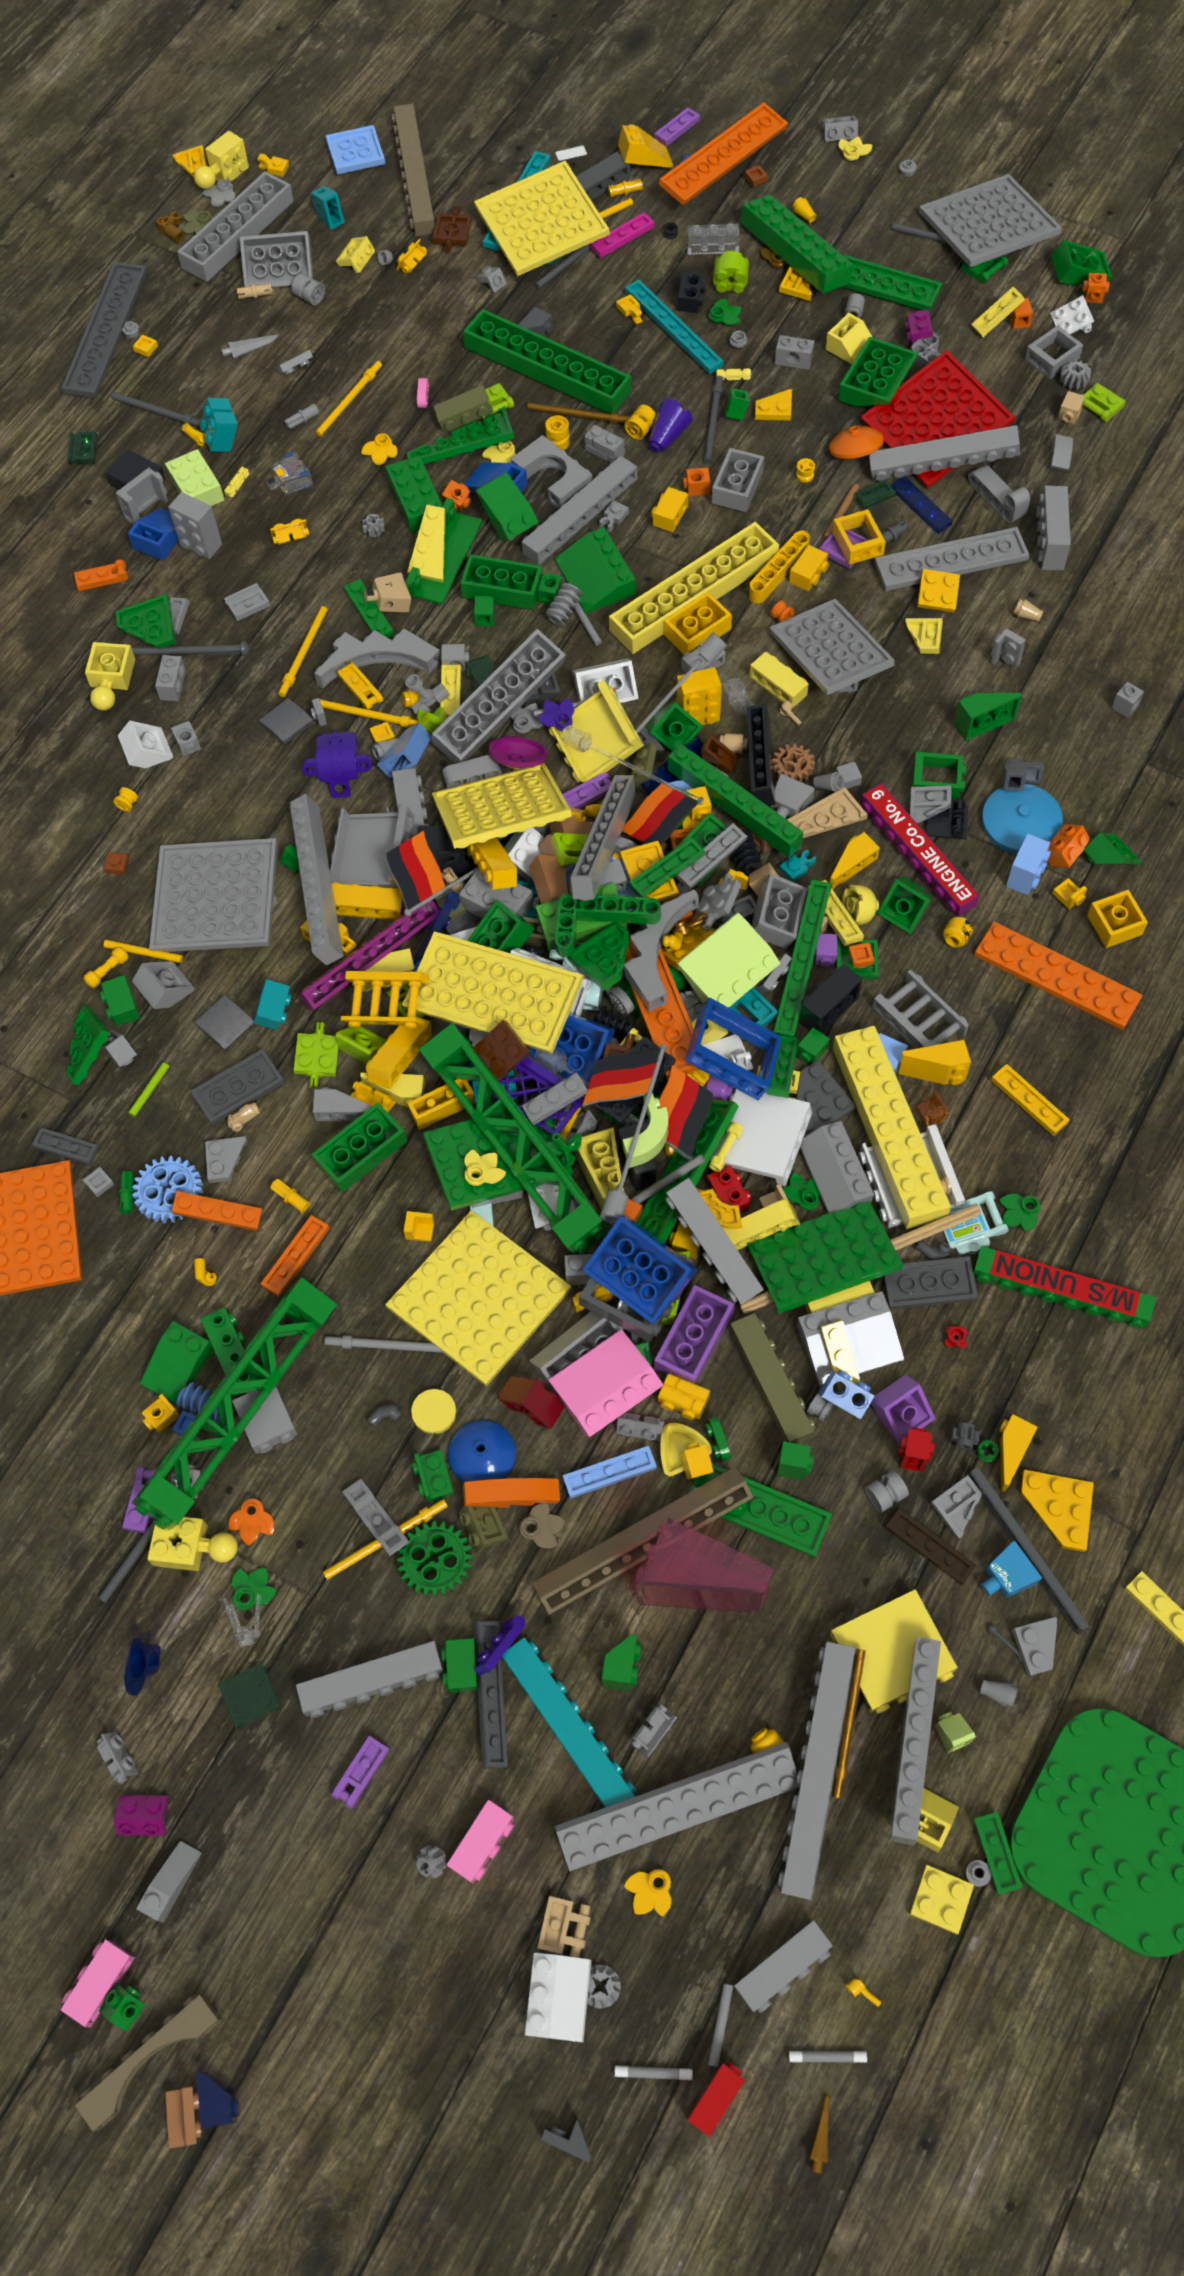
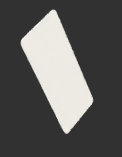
[555,146,587,161]

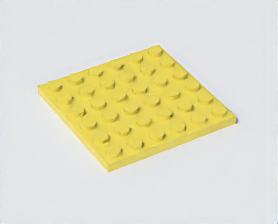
[474,161,610,276]
[432,763,572,849]
[386,1210,572,1387]

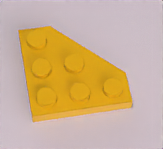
[1020,1470,1094,1552]

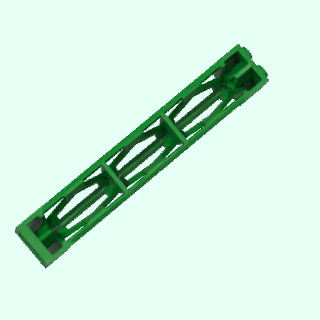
[419,1023,611,1255]
[132,1277,337,1530]

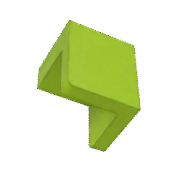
[417,707,445,735]

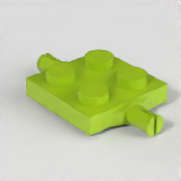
[294,1022,339,1089]

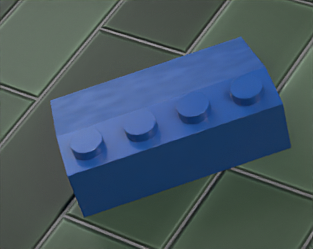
[527,1013,615,1089]
[582,1216,698,1324]

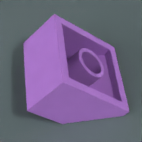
[871,1375,935,1444]

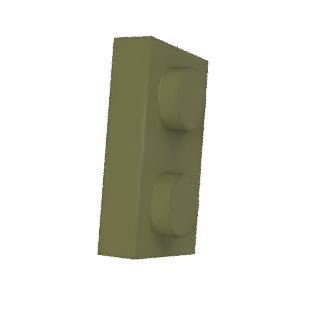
[631,743,657,792]

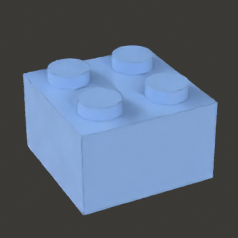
[1006,834,1051,895]

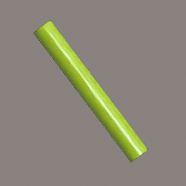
[128,1062,170,1117]

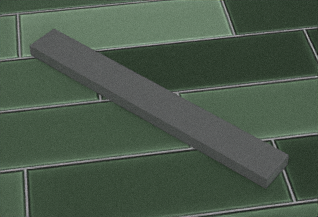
[969,1467,1089,1635]

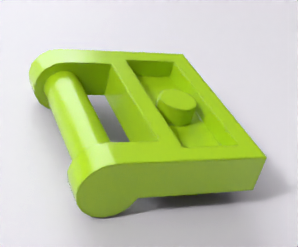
[480,383,514,420]
[1082,383,1126,422]
[551,833,589,866]

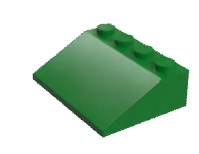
[839,336,919,406]
[555,527,636,614]

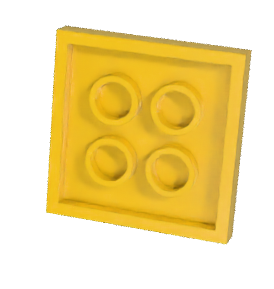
[661,922,715,971]

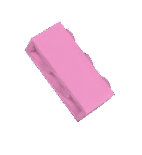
[447,1800,515,1884]
[61,1940,135,2027]

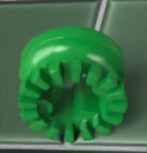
[977,1440,999,1463]

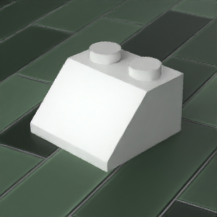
[118,720,173,768]

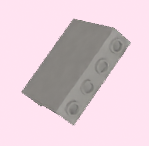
[330,806,414,888]

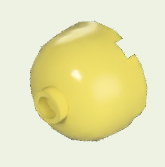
[842,885,879,926]

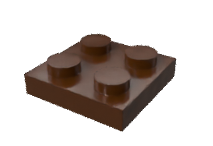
[473,1020,531,1080]

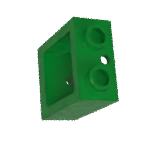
[912,752,966,799]

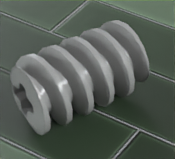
[546,583,583,627]

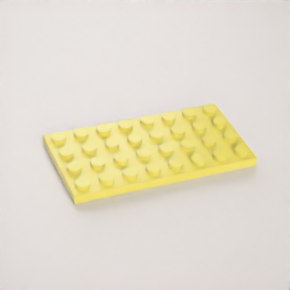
[402,931,584,1054]

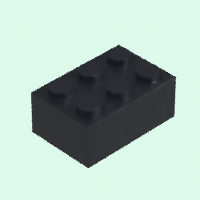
[799,964,863,1034]

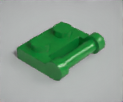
[961,256,1008,284]

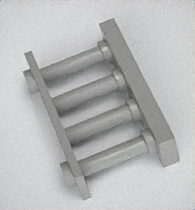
[872,969,969,1049]

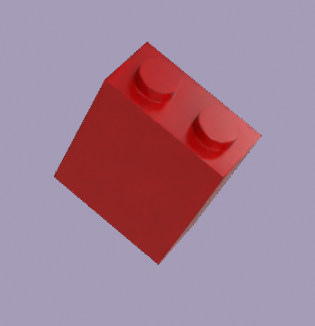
[687,2063,745,2137]

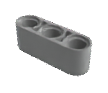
[442,755,502,788]

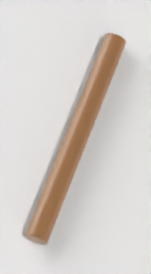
[823,484,860,540]

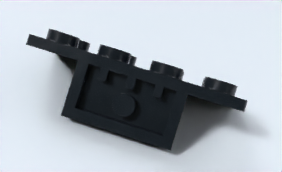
[594,1037,676,1123]

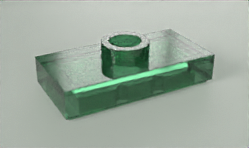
[854,479,895,510]

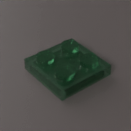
[218,1663,281,1729]

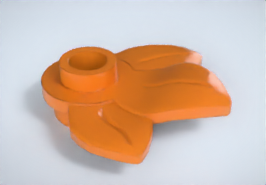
[229,1499,274,1545]

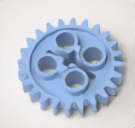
[132,1156,203,1223]

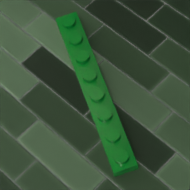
[774,880,832,1037]

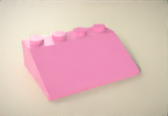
[548,1329,663,1437]

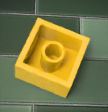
[1087,890,1148,948]

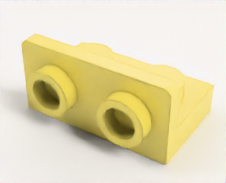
[336,236,375,273]

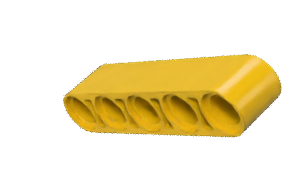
[749,531,810,604]

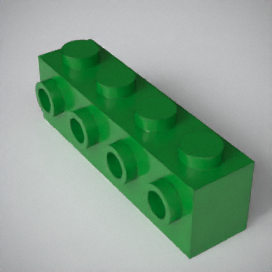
[200,1307,257,1398]

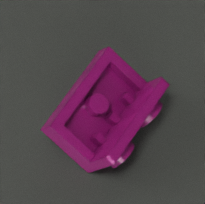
[905,310,933,345]
[114,1795,169,1836]

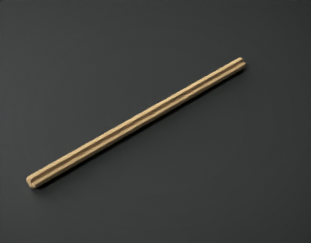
[739,1204,981,1314]

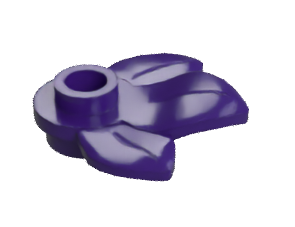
[538,698,574,731]

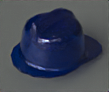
[124,1638,161,1696]

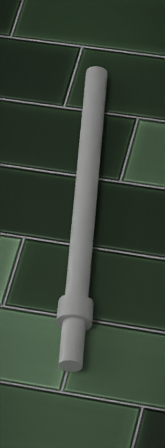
[325,1335,443,1353]

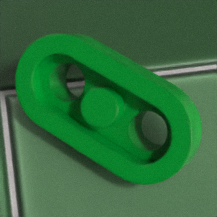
[705,1416,731,1462]

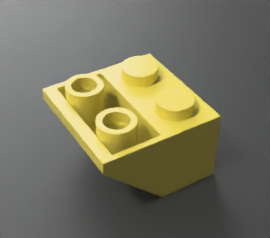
[826,313,872,364]
[917,1788,959,1853]

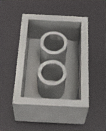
[712,448,764,512]
[168,492,222,559]
[459,868,533,919]
[751,873,807,949]

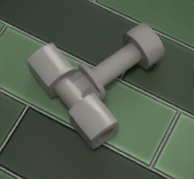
[405,674,450,715]

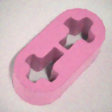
[417,378,429,408]

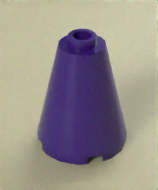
[648,399,693,453]

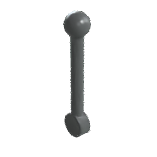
[988,1624,1023,1663]

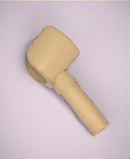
[780,700,802,726]

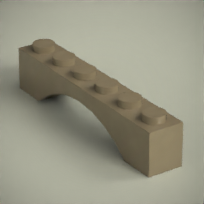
[75,1995,222,2132]

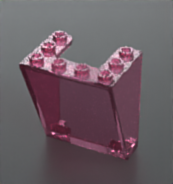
[635,1518,774,1613]

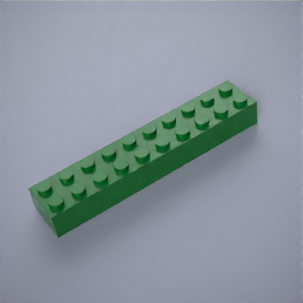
[463,309,631,414]

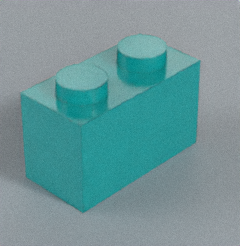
[253,979,292,1030]

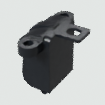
[417,826,478,880]

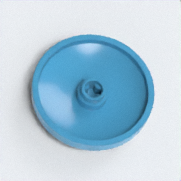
[981,784,1063,854]

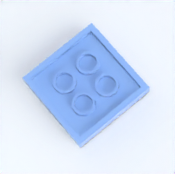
[325,125,385,174]

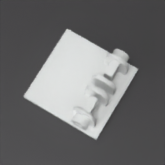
[1050,296,1094,334]
[702,1034,753,1071]
[528,1184,575,1230]

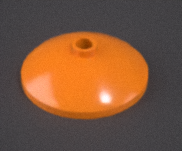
[829,426,884,459]

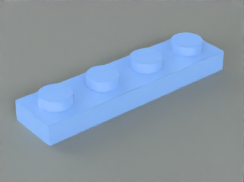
[563,1446,657,1499]

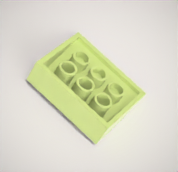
[676,913,781,1008]

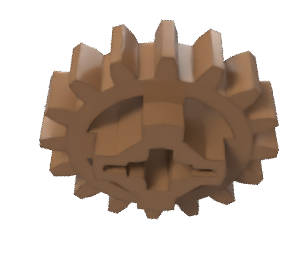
[773,743,815,782]

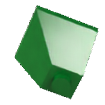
[645,701,703,752]
[1084,832,1142,865]
[877,876,931,935]

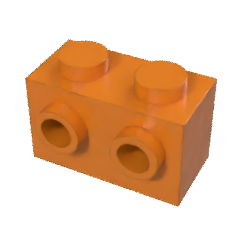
[1048,824,1091,868]

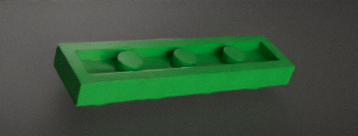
[344,579,394,638]
[629,838,705,898]
[767,1035,799,1098]

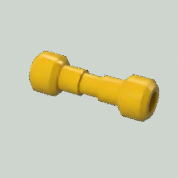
[84,947,129,988]

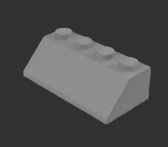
[799,1121,874,1213]
[529,1311,620,1401]

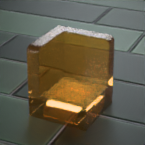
[917,1091,950,1126]

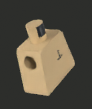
[364,573,411,612]

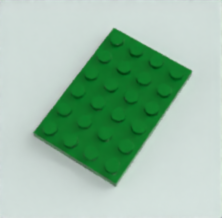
[423,1109,573,1211]
[747,1201,903,1314]

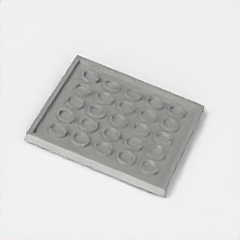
[919,174,1062,267]
[149,838,278,952]

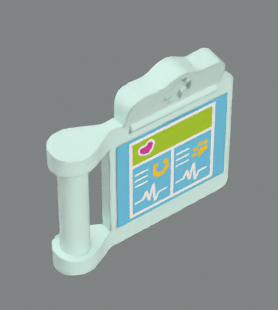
[943,1191,1009,1256]

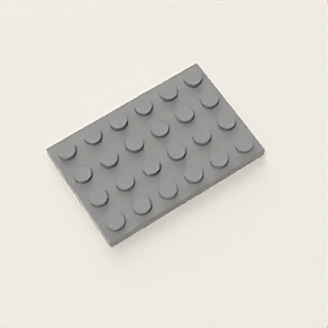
[769,599,894,695]

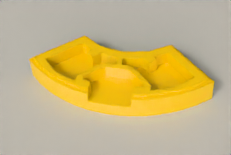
[699,1189,743,1229]

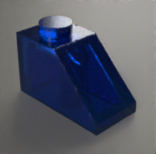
[196,2072,240,2129]

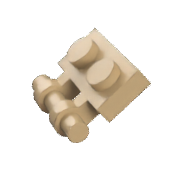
[538,1896,591,1958]

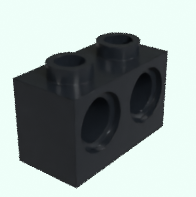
[677,272,706,313]

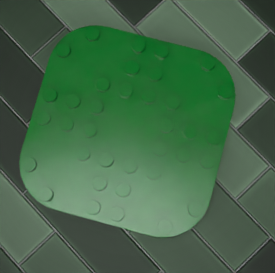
[1008,1709,1184,1958]

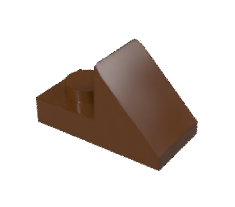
[701,734,739,774]

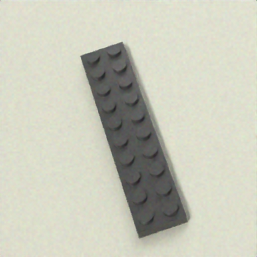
[61,262,148,398]

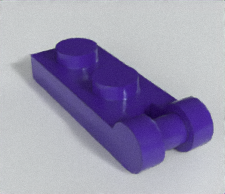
[474,1615,525,1676]

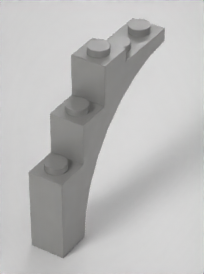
[314,629,441,688]
[624,889,699,1012]

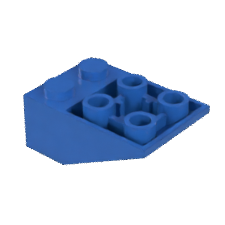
[464,462,527,495]
[128,508,179,561]

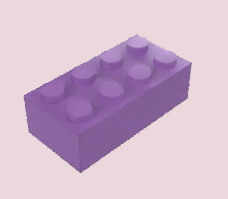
[654,1285,735,1385]

